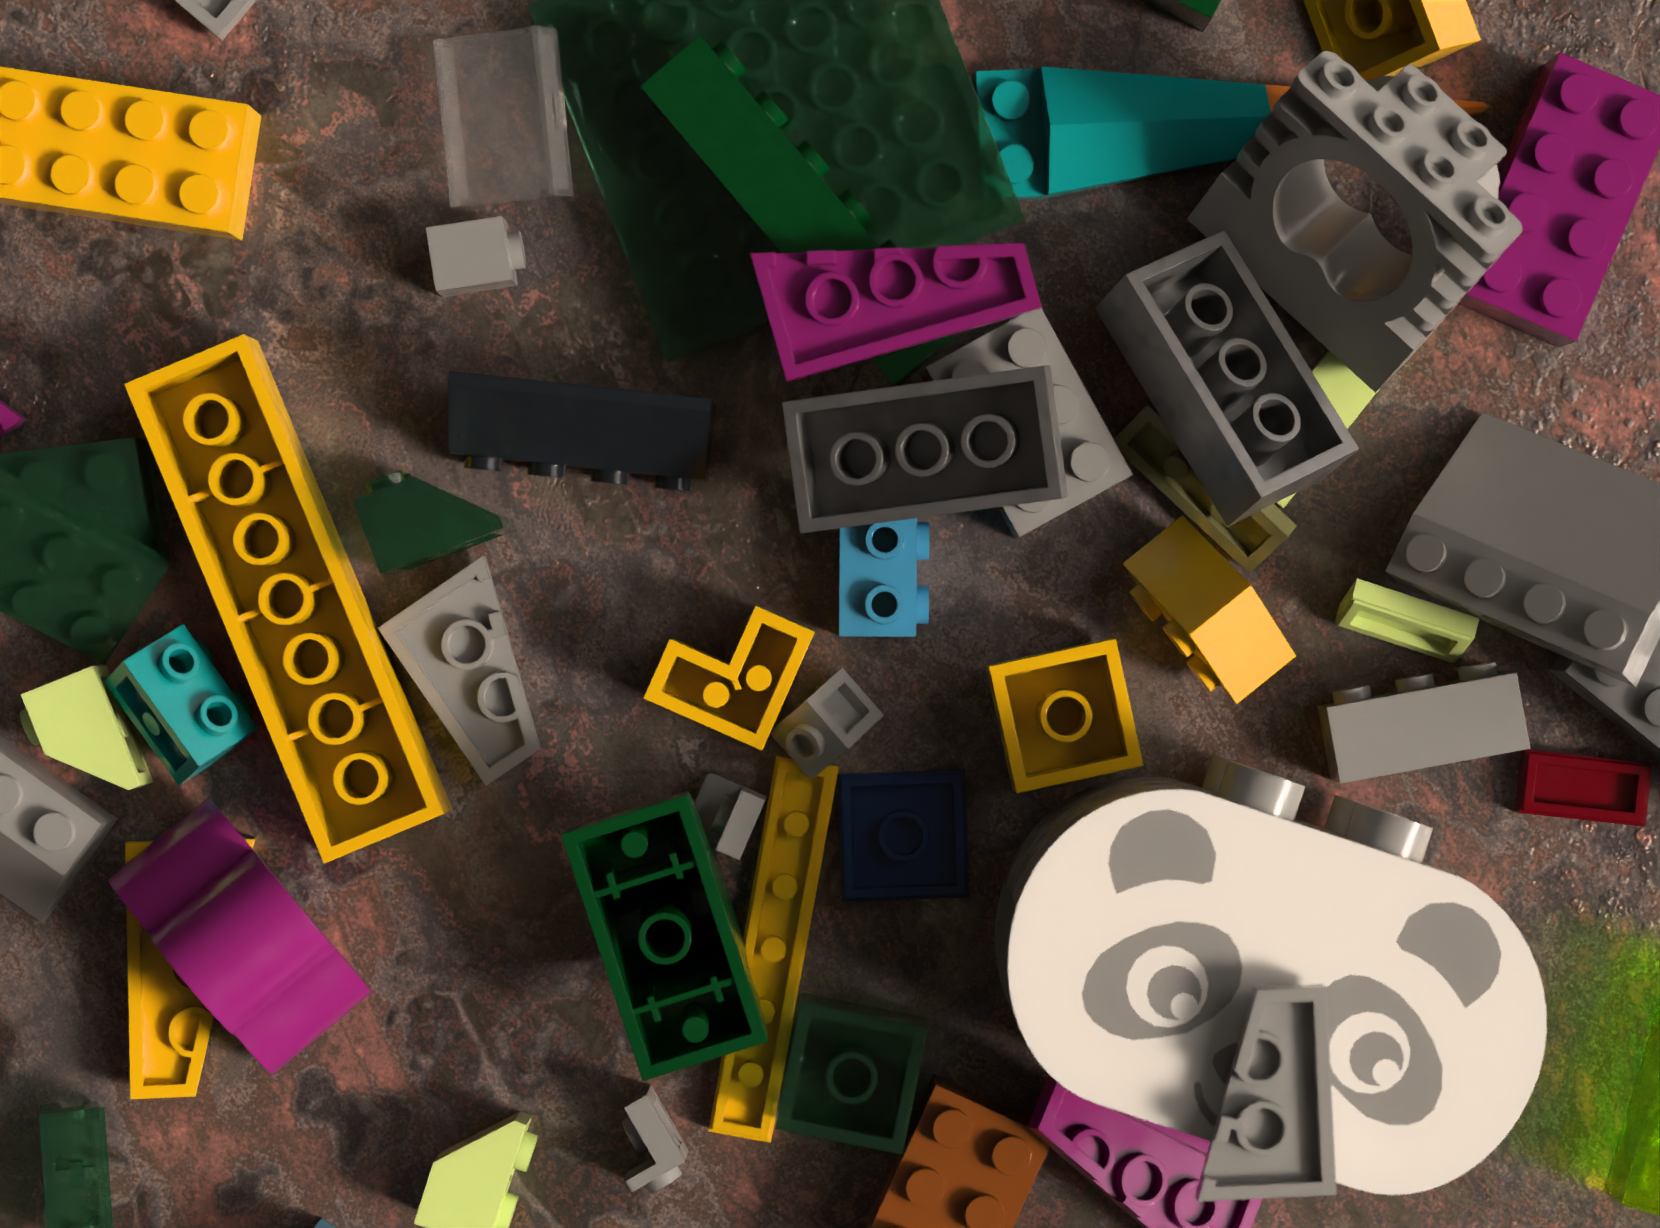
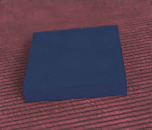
[838,769,969,902]

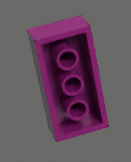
[1458,52,1660,347]

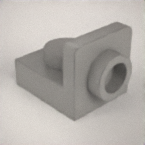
[771,668,884,778]
[694,773,767,860]
[622,1085,689,1193]

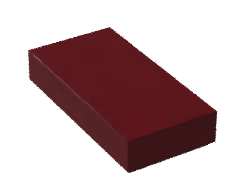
[1514,749,1652,827]

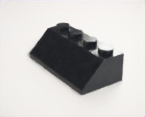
[448,371,716,492]

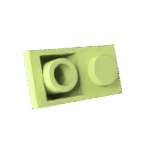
[414,1111,538,1228]

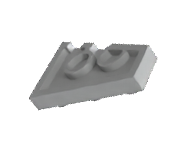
[378,556,541,786]
[1195,984,1336,1202]

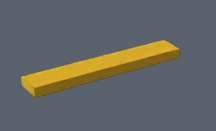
[708,755,839,1143]

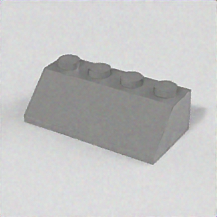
[0,735,118,923]

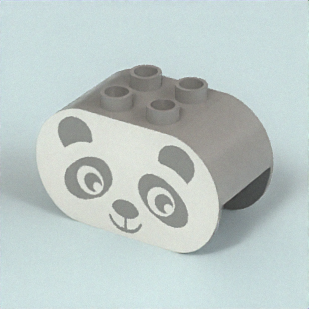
[994,755,1547,1195]

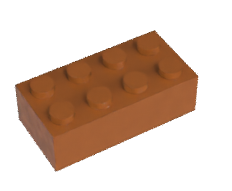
[863,1074,1050,1228]

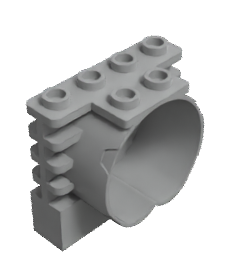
[1187,51,1522,393]

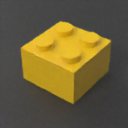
[985,638,1144,793]

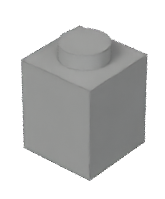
[426,216,526,297]

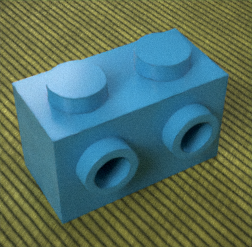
[839,518,929,637]

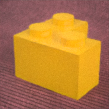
[1123,515,1296,704]
[644,606,815,751]

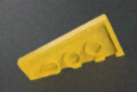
[125,837,256,1099]

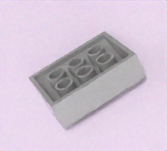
[1385,412,1660,687]

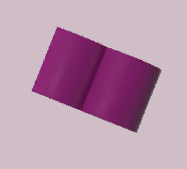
[107,796,373,1075]

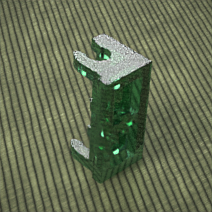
[38,1101,113,1228]

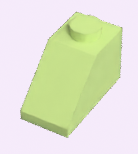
[20,665,154,790]

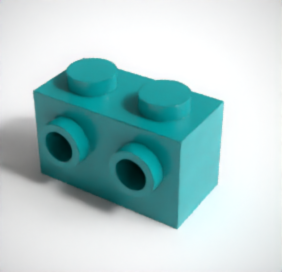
[104,624,258,786]

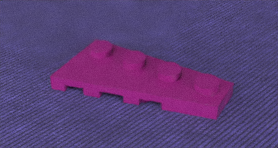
[750,243,1042,382]
[1027,1075,1262,1228]

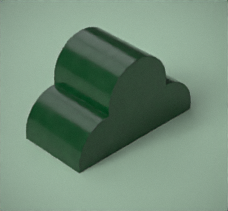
[561,791,768,1081]

